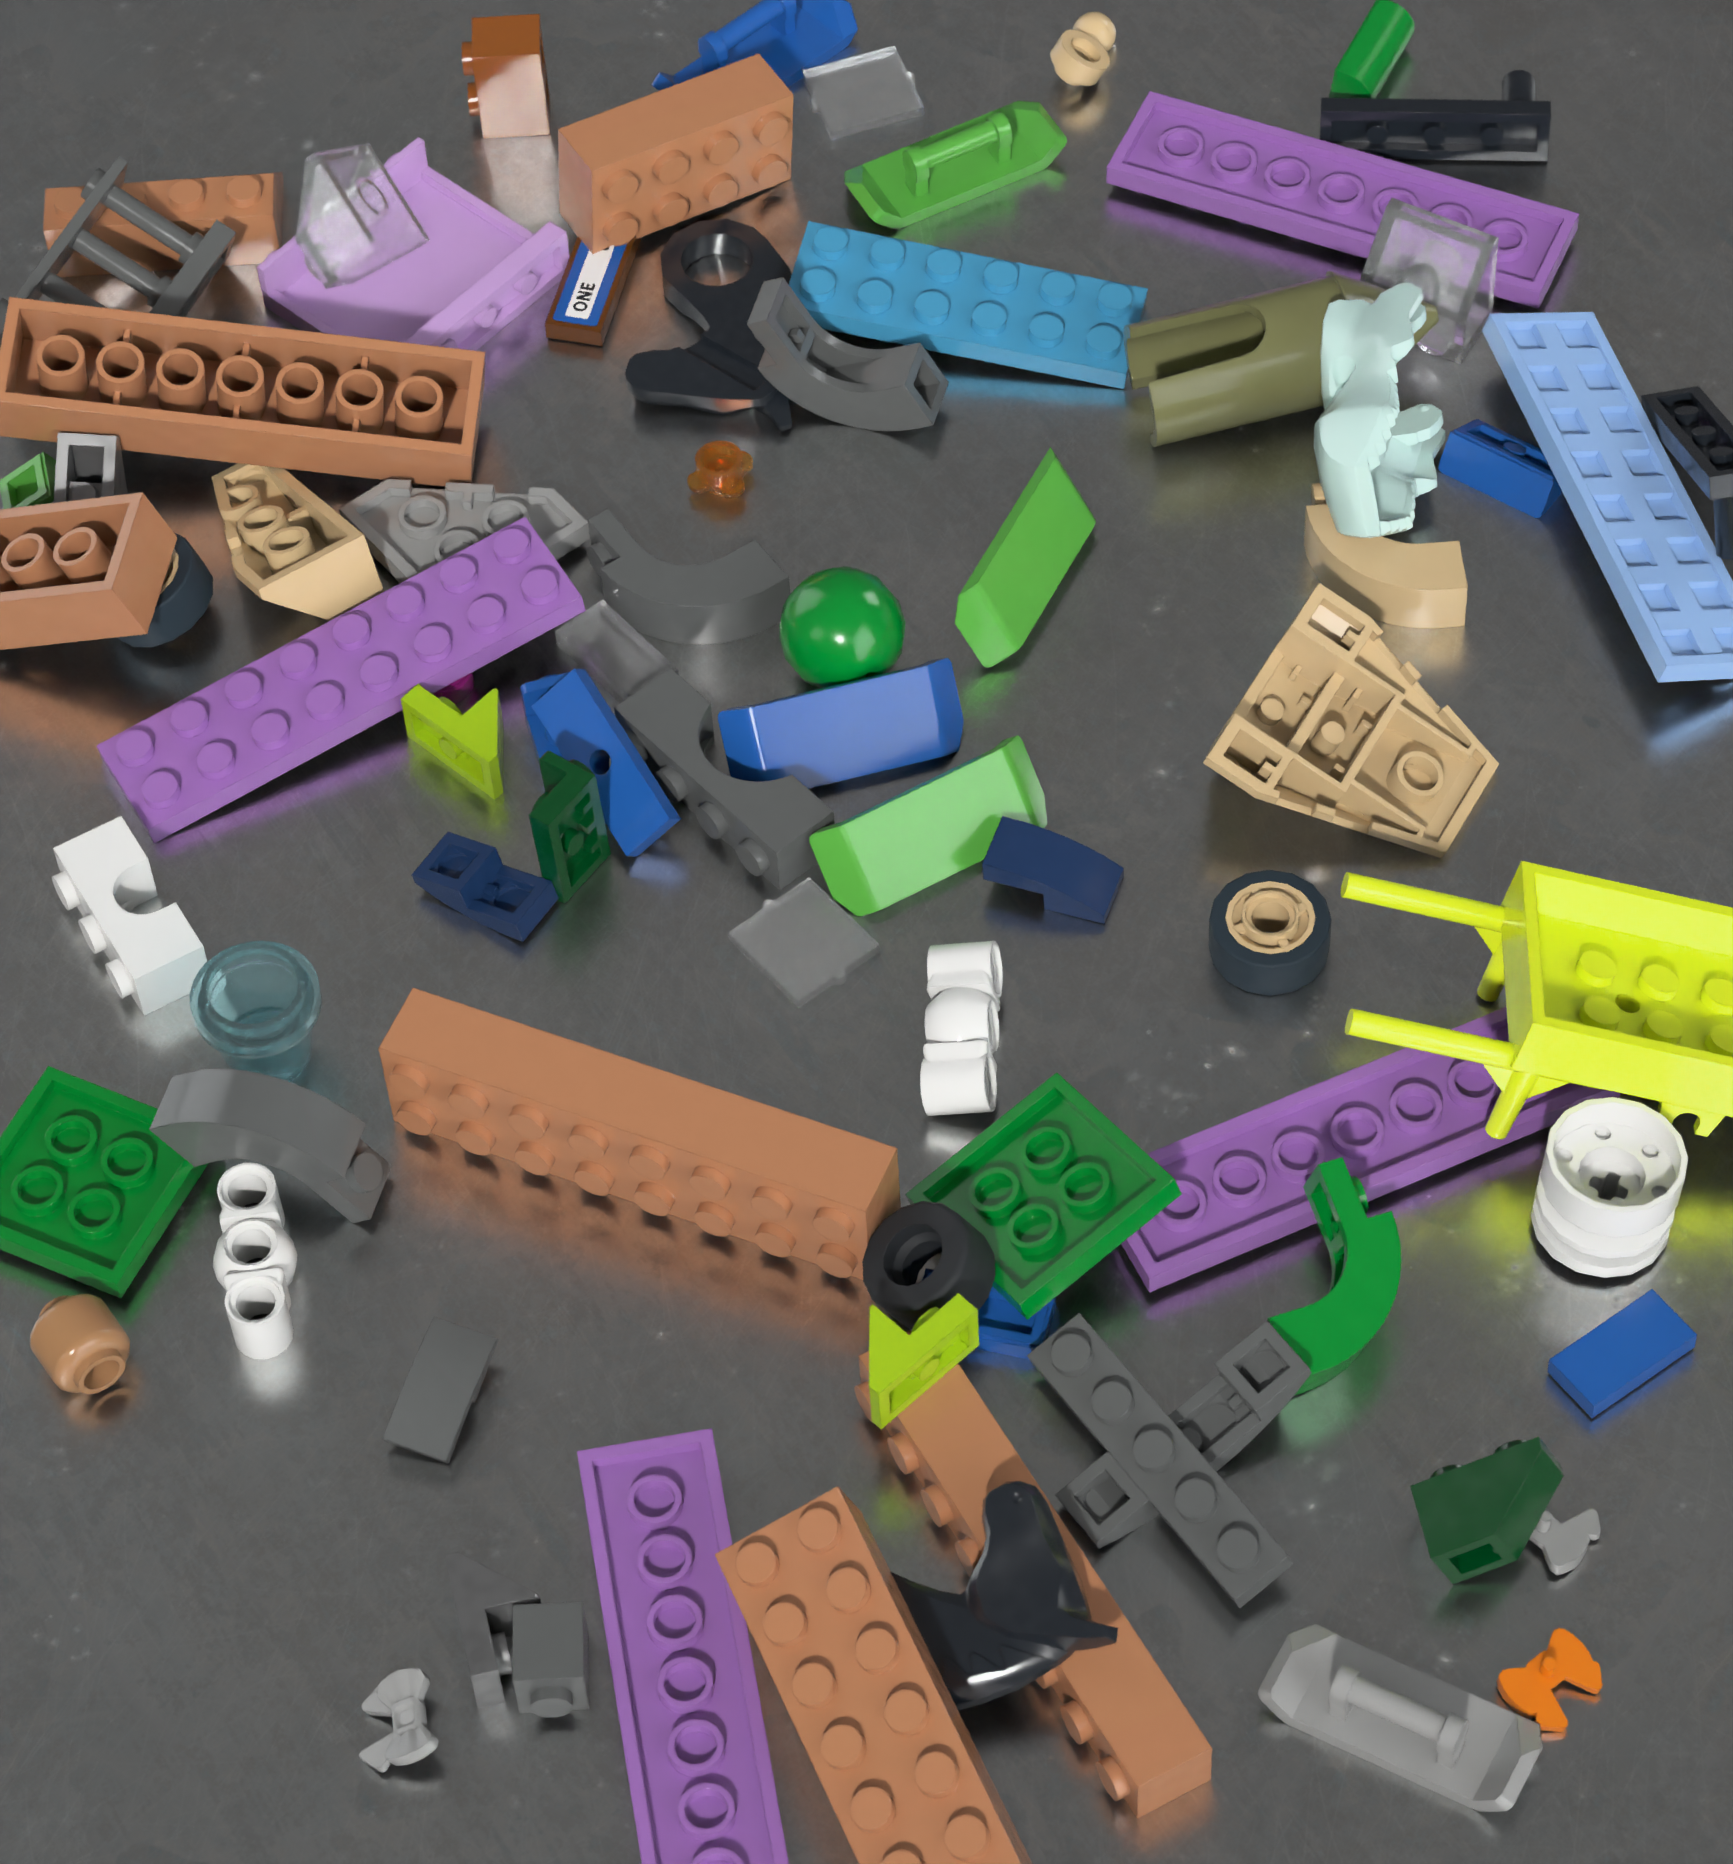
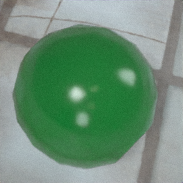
[779,566,905,689]

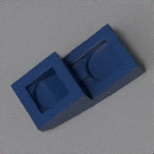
[982,816,1124,924]
[411,832,559,942]

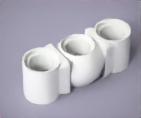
[920,941,1003,1116]
[213,1163,297,1360]

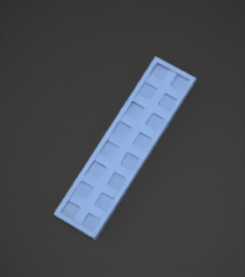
[1482,312,1733,682]

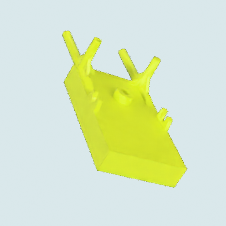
[1341,861,1733,1139]

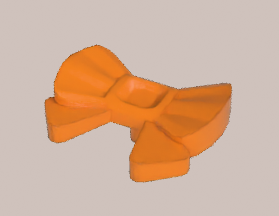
[1496,1628,1602,1732]

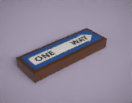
[545,235,642,346]

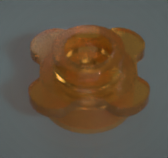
[687,440,753,499]

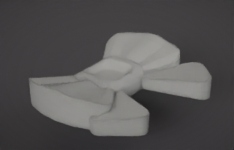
[1529,1509,1601,1575]
[359,1668,438,1772]

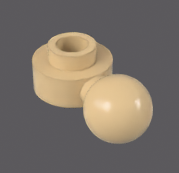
[1050,12,1116,86]

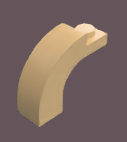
[1304,483,1468,629]

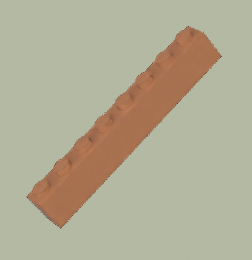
[854,1329,1212,1819]

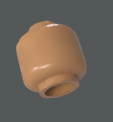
[30,1294,130,1394]

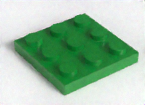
[0,1066,209,1298]
[905,1072,1182,1320]

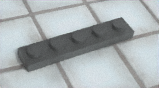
[1027,1313,1294,1609]

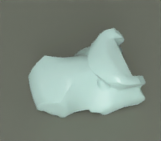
[1314,282,1446,538]

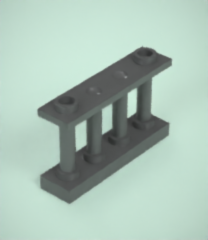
[0,156,236,348]

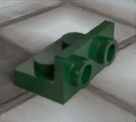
[529,751,611,904]

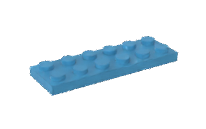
[789,221,1148,389]

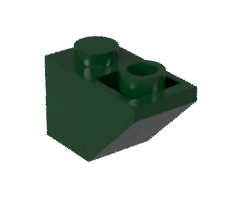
[1410,1436,1564,1584]

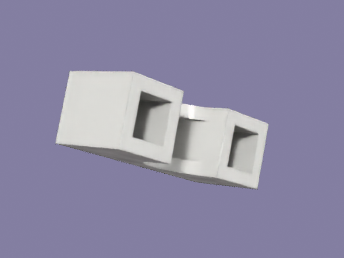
[52,816,213,1016]

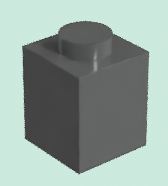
[513,1601,590,1718]

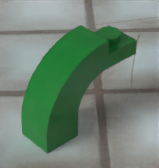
[1267,1157,1402,1396]

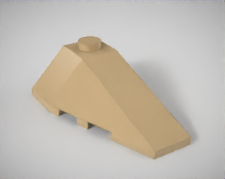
[211,463,384,621]

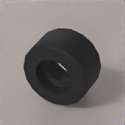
[862,1201,995,1329]

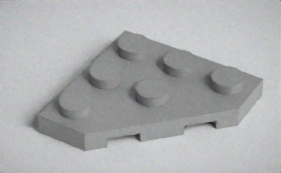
[339,479,590,583]

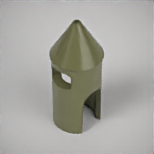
[1124,271,1439,447]

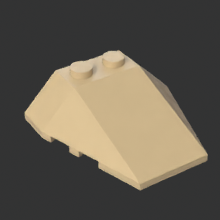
[1203,583,1499,858]

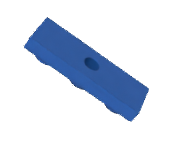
[531,669,681,856]

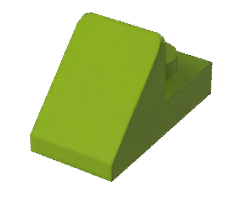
[401,684,504,800]
[869,1293,979,1429]

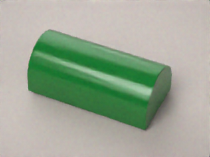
[1328,0,1415,98]

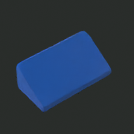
[1438,419,1562,518]

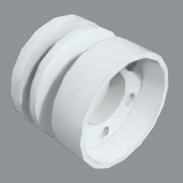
[1530,1097,1688,1278]

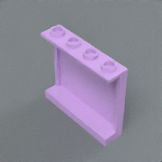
[257,137,570,351]

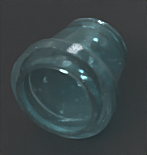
[190,941,322,1082]

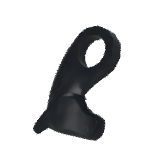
[625,219,792,432]
[890,1481,1118,1710]

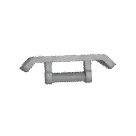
[1258,1623,1543,1812]

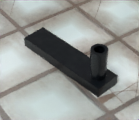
[1319,70,1551,161]
[1641,386,1733,560]

